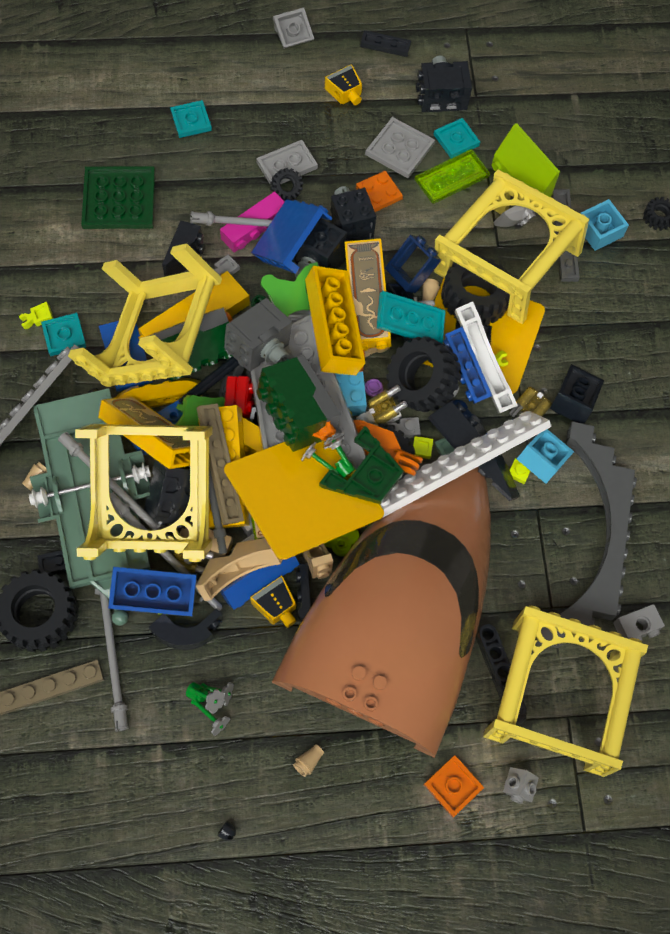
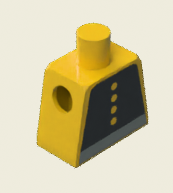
[324,64,362,105]
[250,576,296,628]

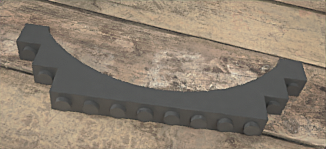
[536,422,637,649]

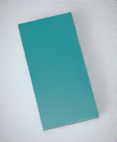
[377,291,446,344]

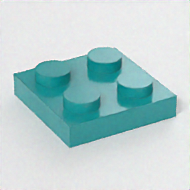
[170,100,212,138]
[434,118,480,159]
[41,313,87,357]

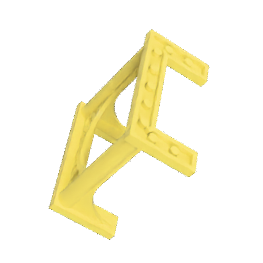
[434,169,589,324]
[68,243,222,387]
[75,424,212,562]
[483,606,648,777]

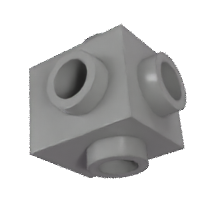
[503,767,539,804]

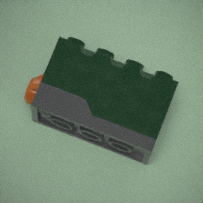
[146,307,233,380]
[256,355,341,452]

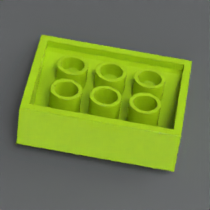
[492,123,560,197]

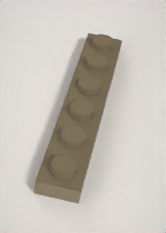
[196,404,244,525]
[0,660,104,716]

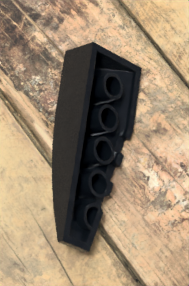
[428,399,520,501]

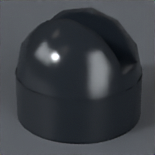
[217,821,236,841]

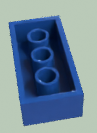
[108,567,197,616]

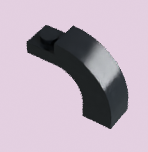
[148,608,223,650]

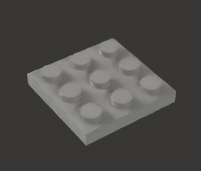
[365,117,435,178]

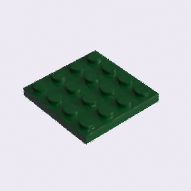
[81,166,155,229]

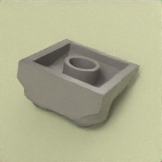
[273,8,314,49]
[493,206,536,227]

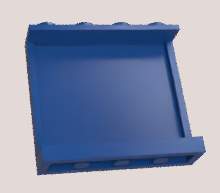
[251,200,332,274]

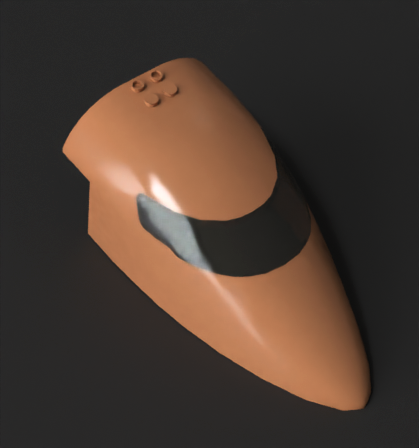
[272,467,491,758]

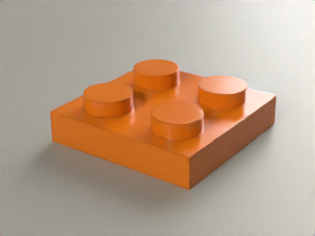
[356,171,403,212]
[424,755,484,818]

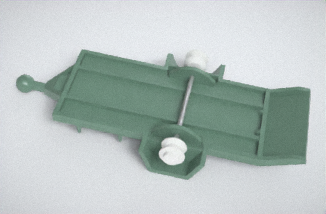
[29,388,151,626]

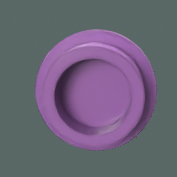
[365,379,383,397]

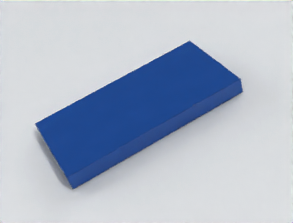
[99,321,153,392]

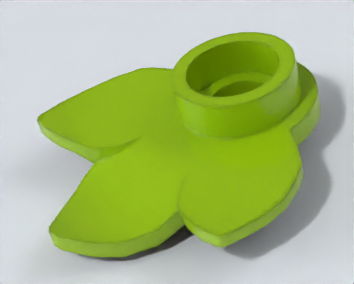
[324,530,359,556]

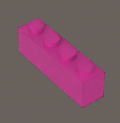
[220,191,285,253]

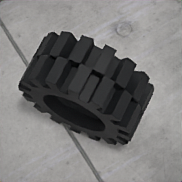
[270,168,303,201]
[643,197,670,231]

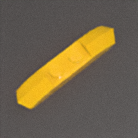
[115,378,202,408]

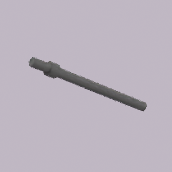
[209,467,227,554]

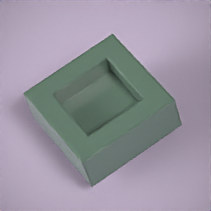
[435,438,455,456]

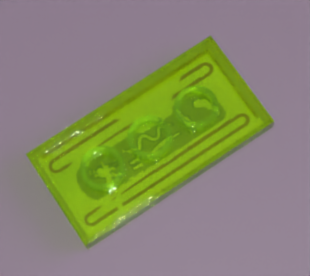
[415,149,490,204]

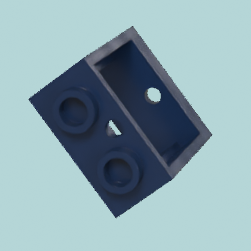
[385,234,441,293]

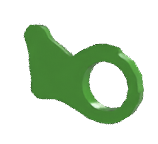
[260,262,318,316]
[175,395,225,426]

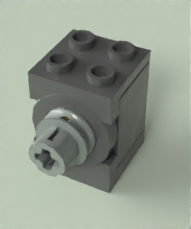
[224,298,292,372]

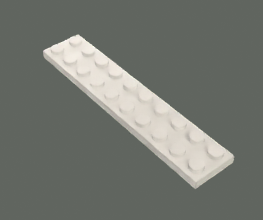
[380,411,551,518]

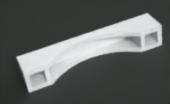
[454,302,518,413]

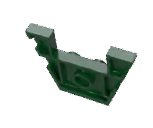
[319,426,404,505]

